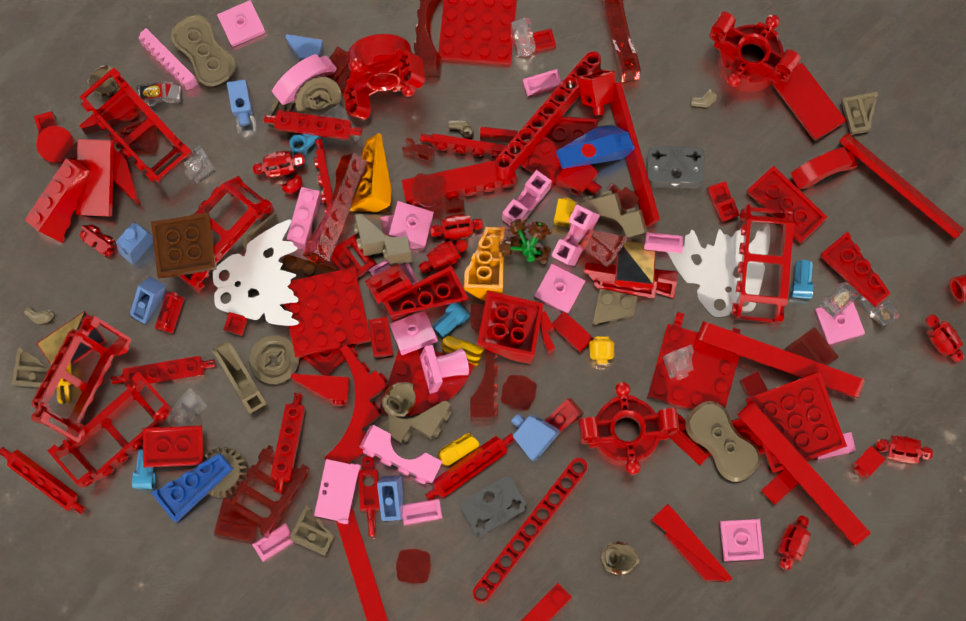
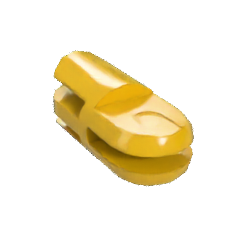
[441,336,484,366]
[51,361,72,404]
[438,433,479,466]

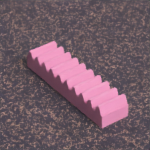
[138,28,198,90]

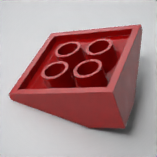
[477,291,544,364]

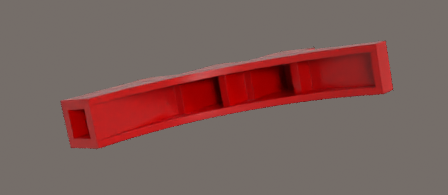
[324,344,388,464]

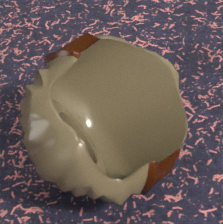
[86,65,123,97]
[382,382,416,417]
[600,541,640,575]

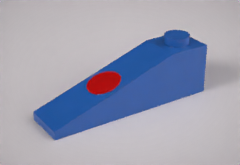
[556,125,635,169]

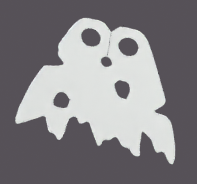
[213,220,299,326]
[667,223,770,317]

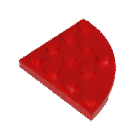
[379,347,474,418]

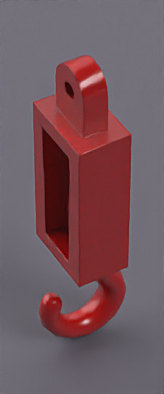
[358,456,380,537]

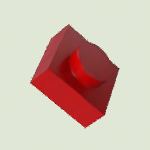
[223,312,248,336]

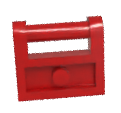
[327,235,377,279]
[365,264,412,304]

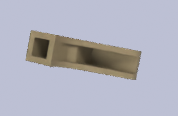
[578,190,647,238]
[353,214,412,267]
[212,340,266,414]
[381,401,452,445]

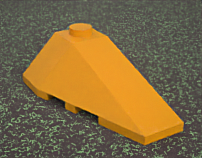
[348,133,392,212]
[464,227,505,301]

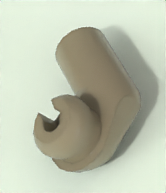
[691,89,717,108]
[449,120,474,138]
[24,307,54,324]

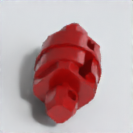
[252,150,306,178]
[430,214,483,241]
[418,240,468,273]
[925,314,964,362]
[876,435,933,464]
[778,515,811,570]

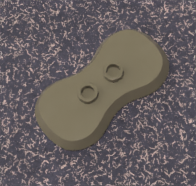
[171,14,236,86]
[685,401,761,482]

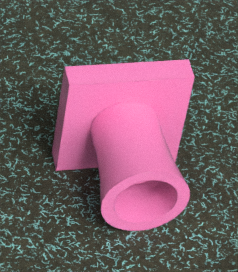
[420,345,469,394]

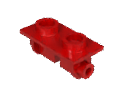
[79,224,117,257]
[155,292,185,333]

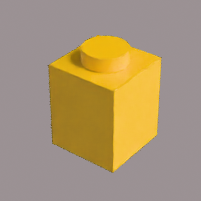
[554,198,577,229]

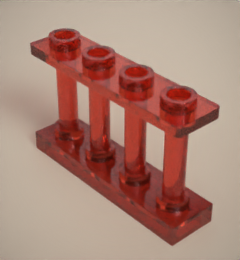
[226,445,310,539]

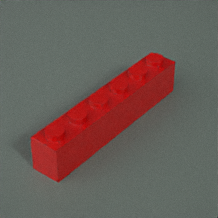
[401,160,517,207]

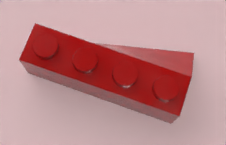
[25,159,90,243]
[382,266,469,322]

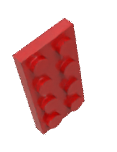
[746,165,828,244]

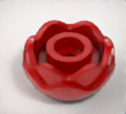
[281,174,303,194]

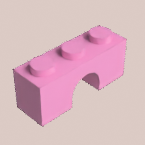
[502,170,552,225]
[286,187,322,251]
[551,205,600,266]

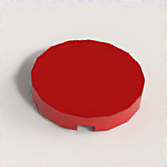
[36,125,75,163]

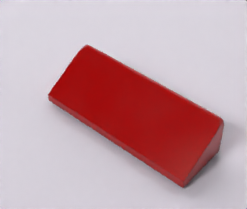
[668,413,711,465]

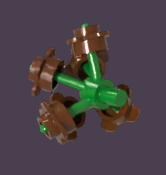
[498,219,552,264]

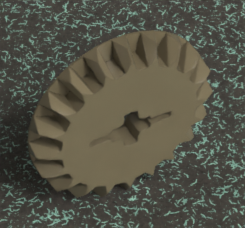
[294,76,341,117]
[249,335,299,385]
[203,447,247,498]

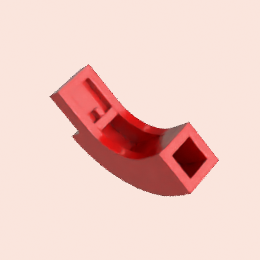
[791,147,858,189]

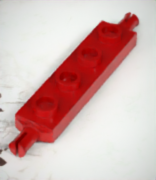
[264,110,363,140]
[420,133,518,159]
[314,139,342,236]
[111,356,216,387]
[270,393,305,493]
[425,433,515,501]
[0,447,86,515]

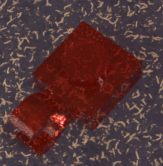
[402,138,435,163]
[607,183,641,210]

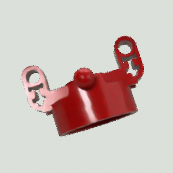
[709,11,801,92]
[344,34,425,121]
[578,382,679,475]

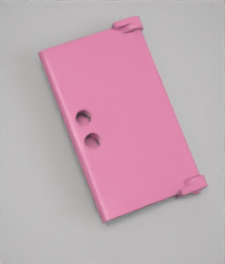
[314,459,361,524]

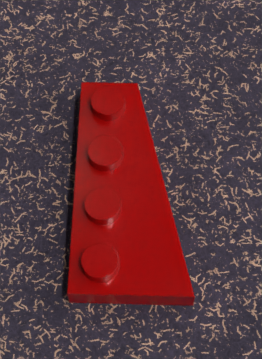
[820,231,890,308]

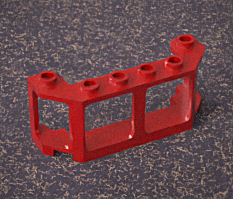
[80,67,192,184]
[179,176,274,292]
[732,204,794,324]
[31,316,132,443]
[47,371,172,488]

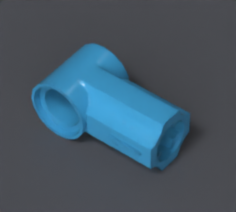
[289,134,321,156]
[791,260,814,299]
[432,302,471,338]
[132,449,156,490]

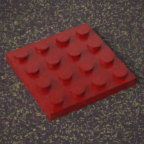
[438,0,517,66]
[284,267,371,358]
[745,372,847,473]

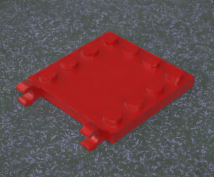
[647,312,741,411]

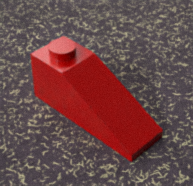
[79,97,140,135]
[113,148,140,205]
[291,374,351,406]
[521,583,572,621]

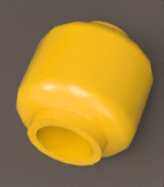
[589,336,614,364]

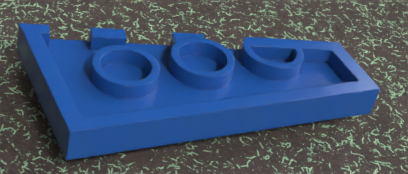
[151,454,234,522]

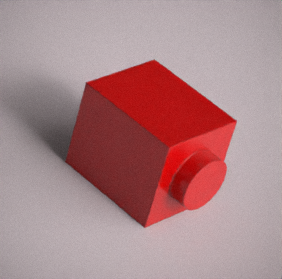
[851,446,886,479]

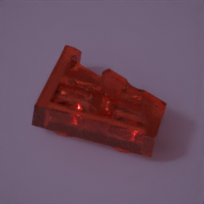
[784,327,838,366]
[214,498,258,543]

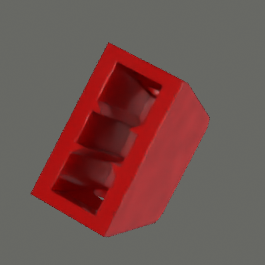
[578,69,615,115]
[555,164,602,197]

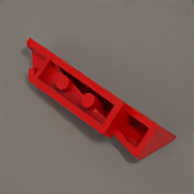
[584,263,678,298]
[651,504,733,582]

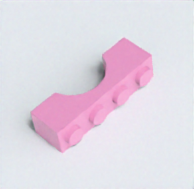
[359,425,442,485]

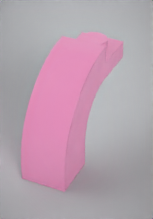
[272,54,337,105]

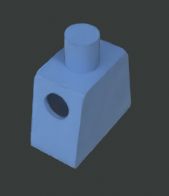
[227,80,253,126]
[116,222,153,265]
[511,413,561,461]

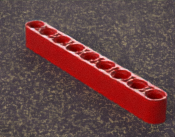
[495,51,601,179]
[696,321,865,398]
[737,401,871,546]
[473,458,587,604]

